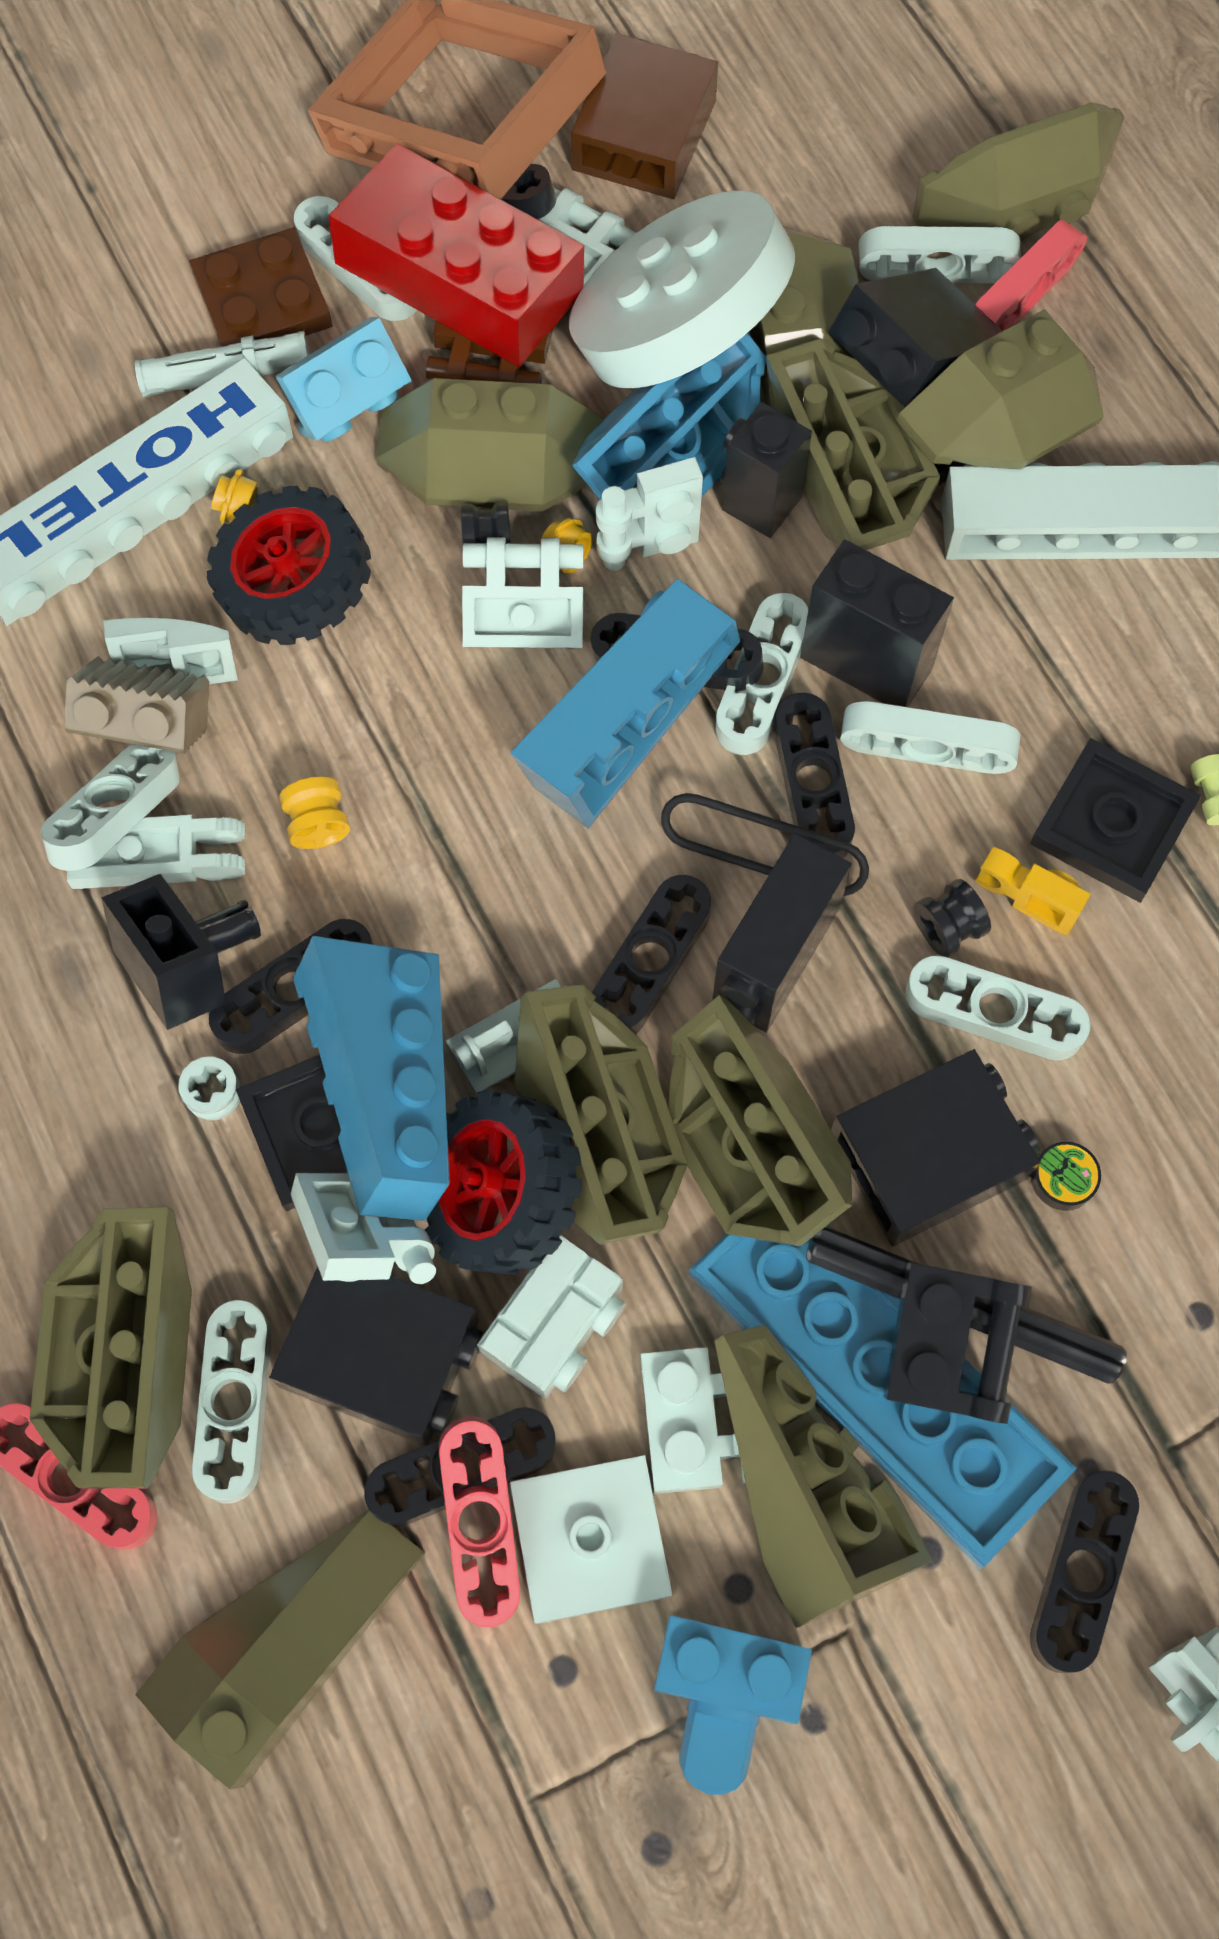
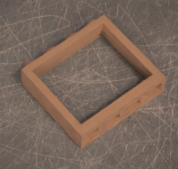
[308,0,606,200]

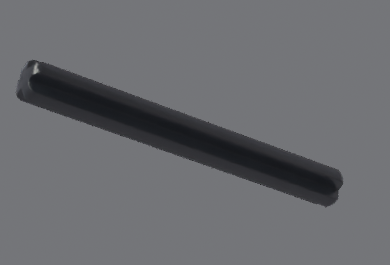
[806,1226,1127,1384]

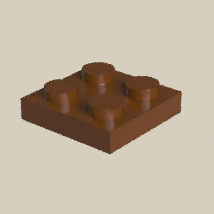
[189,227,333,347]

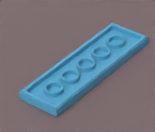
[688,1225,1077,1569]

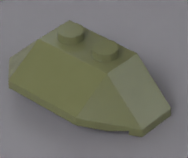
[912,102,1124,241]
[749,226,859,410]
[896,309,1104,470]
[766,338,940,550]
[376,378,604,511]
[515,984,687,1245]
[668,995,852,1246]
[29,1207,192,1489]

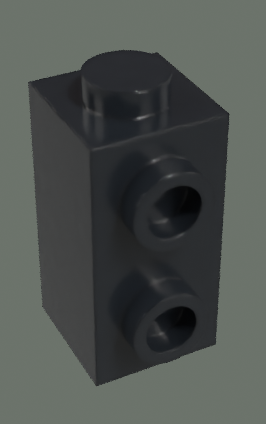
[720,401,812,539]

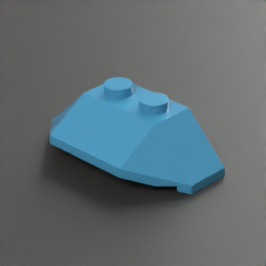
[572,333,766,500]

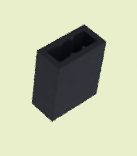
[828,268,1003,407]
[800,539,954,707]
[712,833,852,1033]
[831,1049,1041,1247]
[269,1266,484,1445]

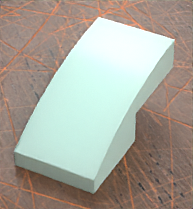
[103,618,238,684]

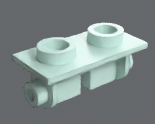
[446,979,567,1095]

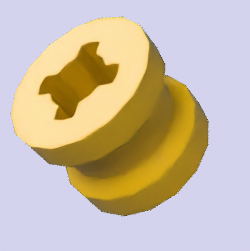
[279,776,351,849]

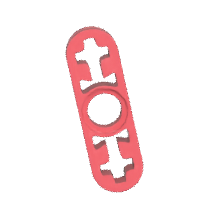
[975,220,1087,331]
[0,1403,157,1550]
[439,1416,520,1627]

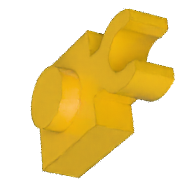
[975,847,1091,937]

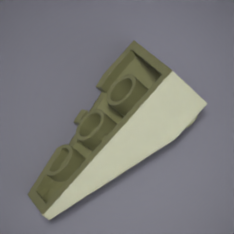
[714,1325,933,1629]
[135,1510,425,1790]

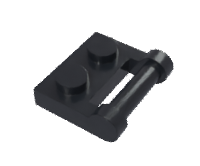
[883,1261,1032,1424]

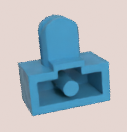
[653,1615,812,1795]

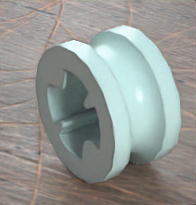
[179,1056,241,1121]

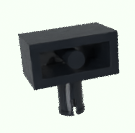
[101,874,261,1030]

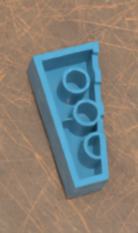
[510,578,740,829]
[293,936,449,1221]

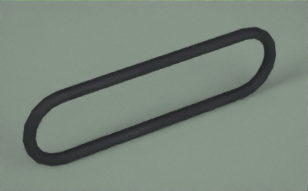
[661,793,869,896]

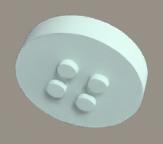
[569,191,795,388]

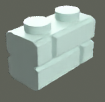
[477,1235,626,1400]

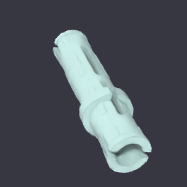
[134,331,310,398]

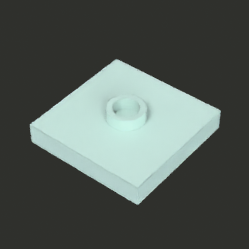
[510,1455,673,1625]

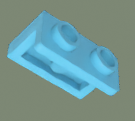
[275,316,412,442]

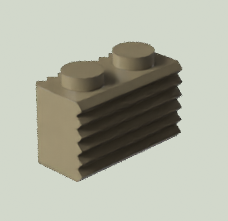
[65,656,209,754]

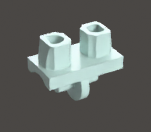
[1149,1627,1219,1761]

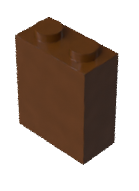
[571,33,718,200]

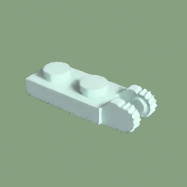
[67,815,245,889]

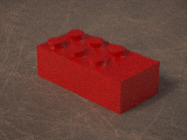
[329,143,584,367]

